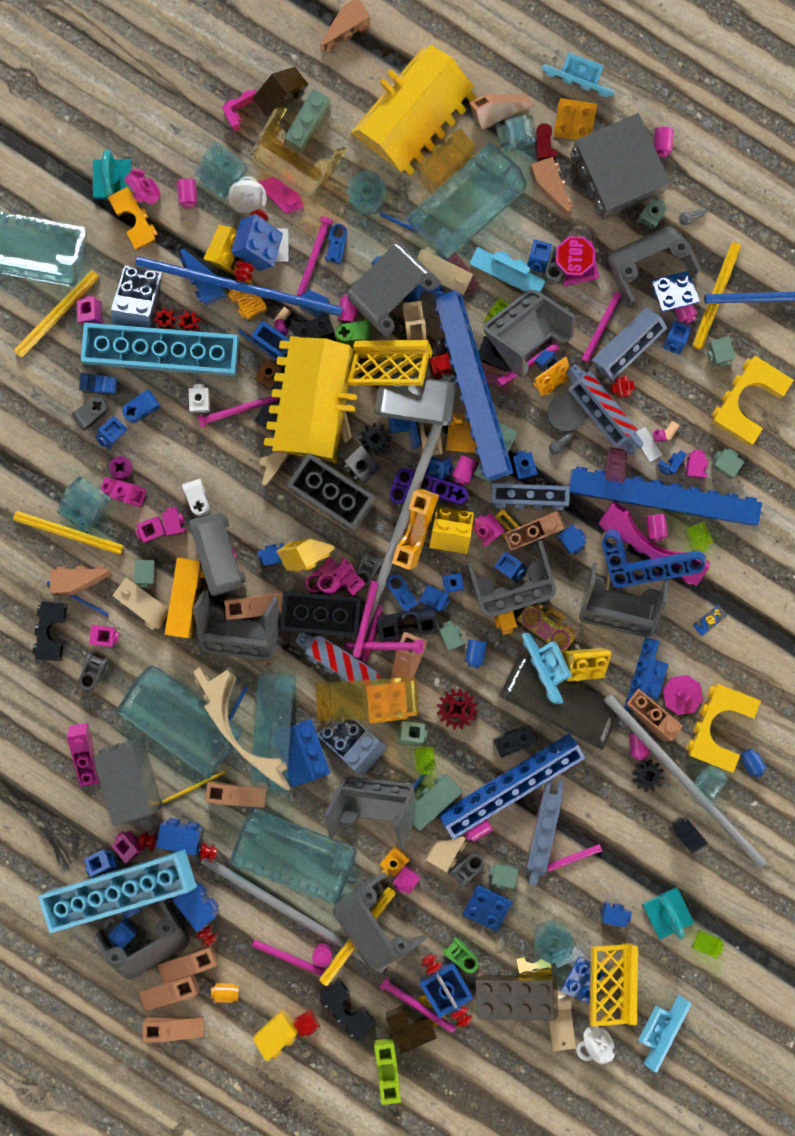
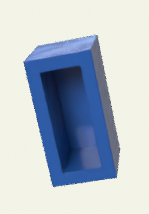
[251,320,290,357]

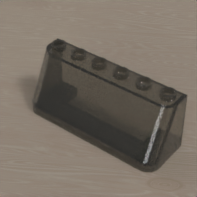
[497,653,618,750]

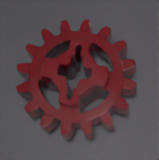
[437,688,478,730]

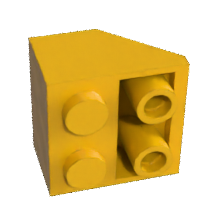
[203,225,243,275]
[430,506,474,554]
[276,538,335,572]
[563,648,611,681]
[253,1009,298,1061]

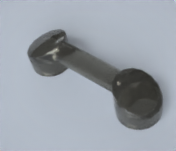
[402,337,447,374]

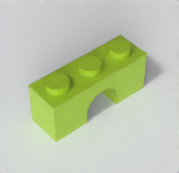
[374,1038,401,1105]

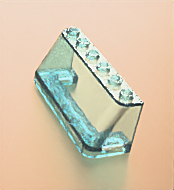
[406,142,527,260]
[0,212,87,286]
[116,666,242,779]
[251,672,296,793]
[229,809,357,905]

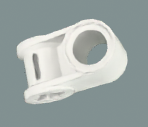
[182,479,210,517]

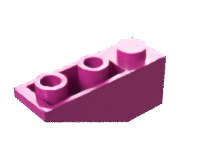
[67,723,99,787]

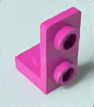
[222,90,257,132]
[99,477,147,507]

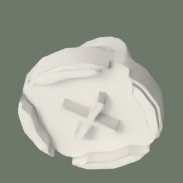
[228,176,267,214]
[576,1026,615,1064]

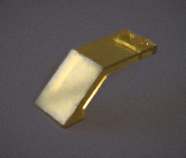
[315,677,419,722]

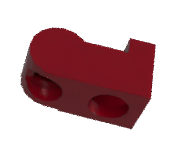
[535,123,557,162]

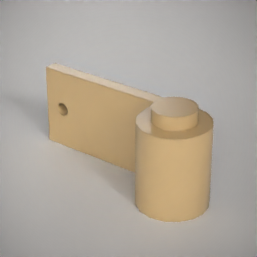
[417,247,473,295]
[113,577,169,630]
[549,990,576,1051]

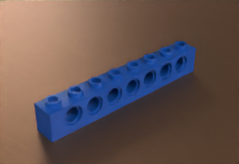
[438,733,585,839]

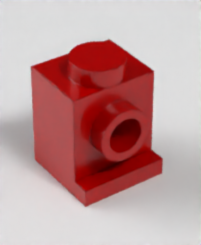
[429,353,453,380]
[293,1009,321,1037]

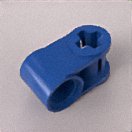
[122,390,161,423]

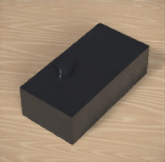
[279,591,361,637]

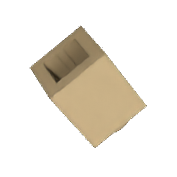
[426,835,467,872]

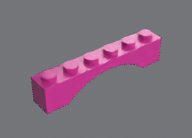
[599,500,710,586]

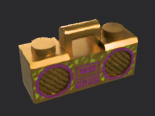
[516,603,576,655]

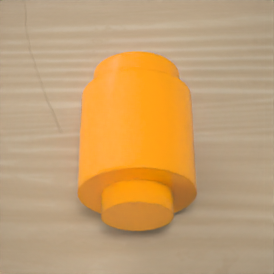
[211,983,239,1003]

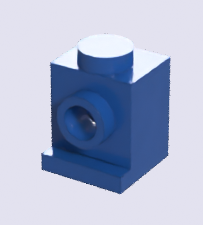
[258,543,285,566]
[84,849,119,877]
[601,901,632,927]

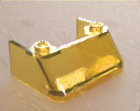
[250,106,346,197]

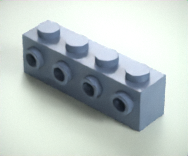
[592,307,667,381]
[490,483,570,511]

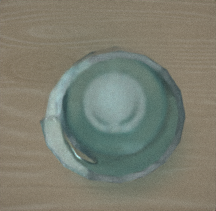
[693,765,728,802]

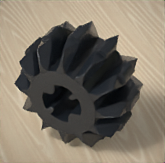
[359,423,392,456]
[631,759,665,792]

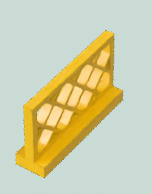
[348,340,433,386]
[590,943,638,1026]

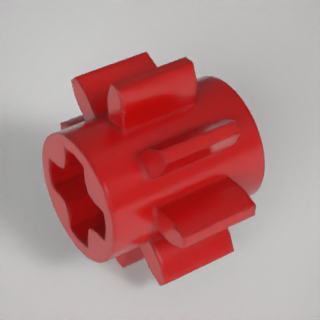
[153,308,178,329]
[177,310,201,331]
[611,376,635,398]

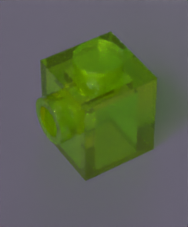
[683,522,714,552]

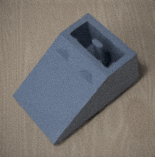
[111,265,162,328]
[317,706,388,776]

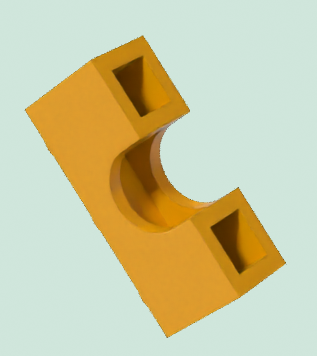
[108,187,158,251]

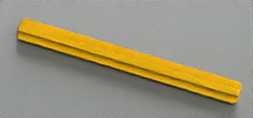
[692,242,741,350]
[14,270,99,357]
[13,511,124,555]
[319,887,396,986]

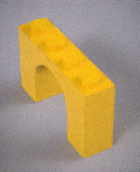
[711,356,794,446]
[686,683,761,773]

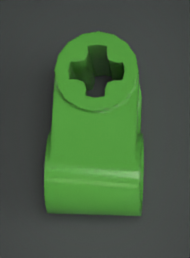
[335,320,373,344]
[443,936,478,973]

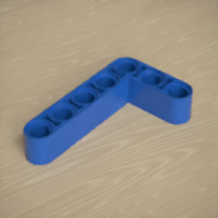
[602,529,706,588]

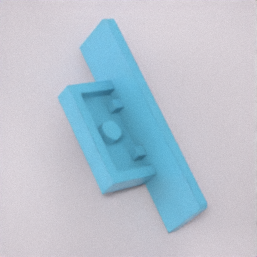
[542,52,615,98]
[470,247,546,292]
[522,633,572,704]
[638,994,691,1072]

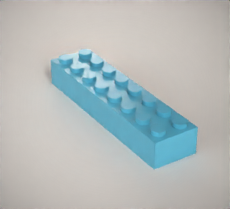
[81,323,240,377]
[38,850,197,934]

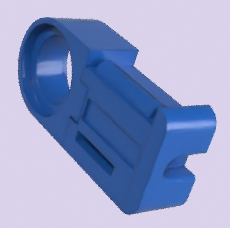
[325,224,347,264]
[387,574,419,611]

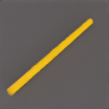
[162,770,226,804]

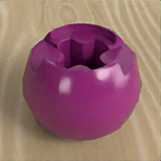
[109,456,133,480]

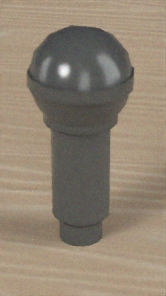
[679,208,707,225]
[549,432,574,455]

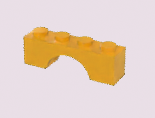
[392,489,439,570]

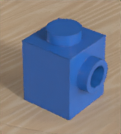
[512,450,537,481]
[556,524,587,555]
[108,919,138,949]

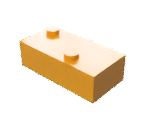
[165,558,205,638]

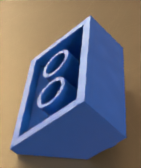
[272,719,331,787]

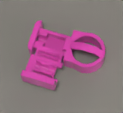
[306,557,346,594]
[318,558,365,596]

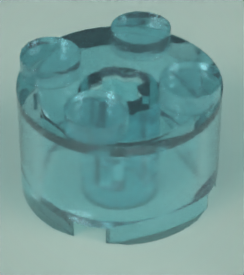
[495,115,538,153]
[348,171,386,215]
[533,920,574,963]

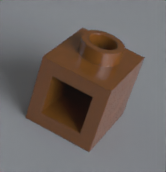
[254,359,283,390]

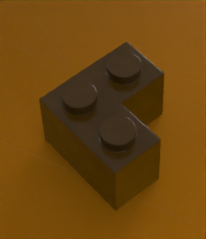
[252,67,309,116]
[385,1005,437,1054]

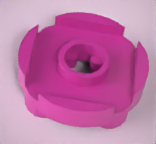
[124,168,161,205]

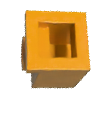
[494,611,517,635]
[380,845,410,877]

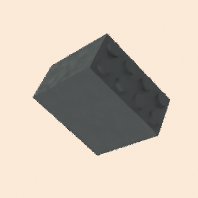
[570,113,670,220]
[287,453,375,534]
[94,738,163,826]

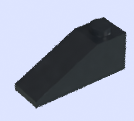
[669,817,708,854]

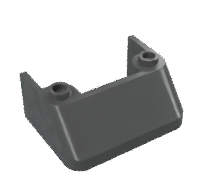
[606,227,701,308]
[189,513,246,597]
[465,541,556,617]
[579,562,669,637]
[193,588,280,661]
[324,777,415,848]
[333,872,427,970]
[93,898,190,979]

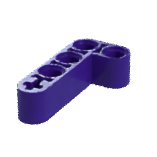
[390,468,468,505]

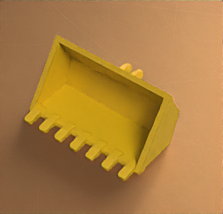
[350,44,476,176]
[264,336,357,463]

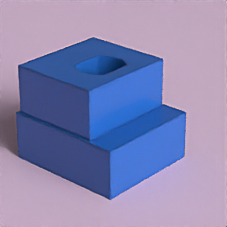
[534,349,559,372]
[442,573,464,593]

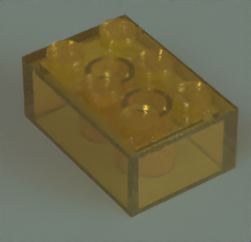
[418,129,476,194]

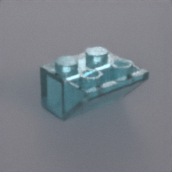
[194,140,248,199]
[57,476,111,534]

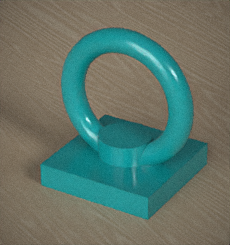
[93,149,132,199]
[642,887,694,940]

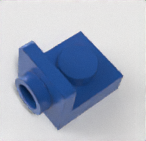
[527,239,552,273]
[662,320,691,355]
[96,416,128,450]
[656,450,687,476]
[425,456,453,480]
[494,551,527,583]
[419,585,450,612]

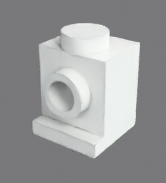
[189,384,210,413]

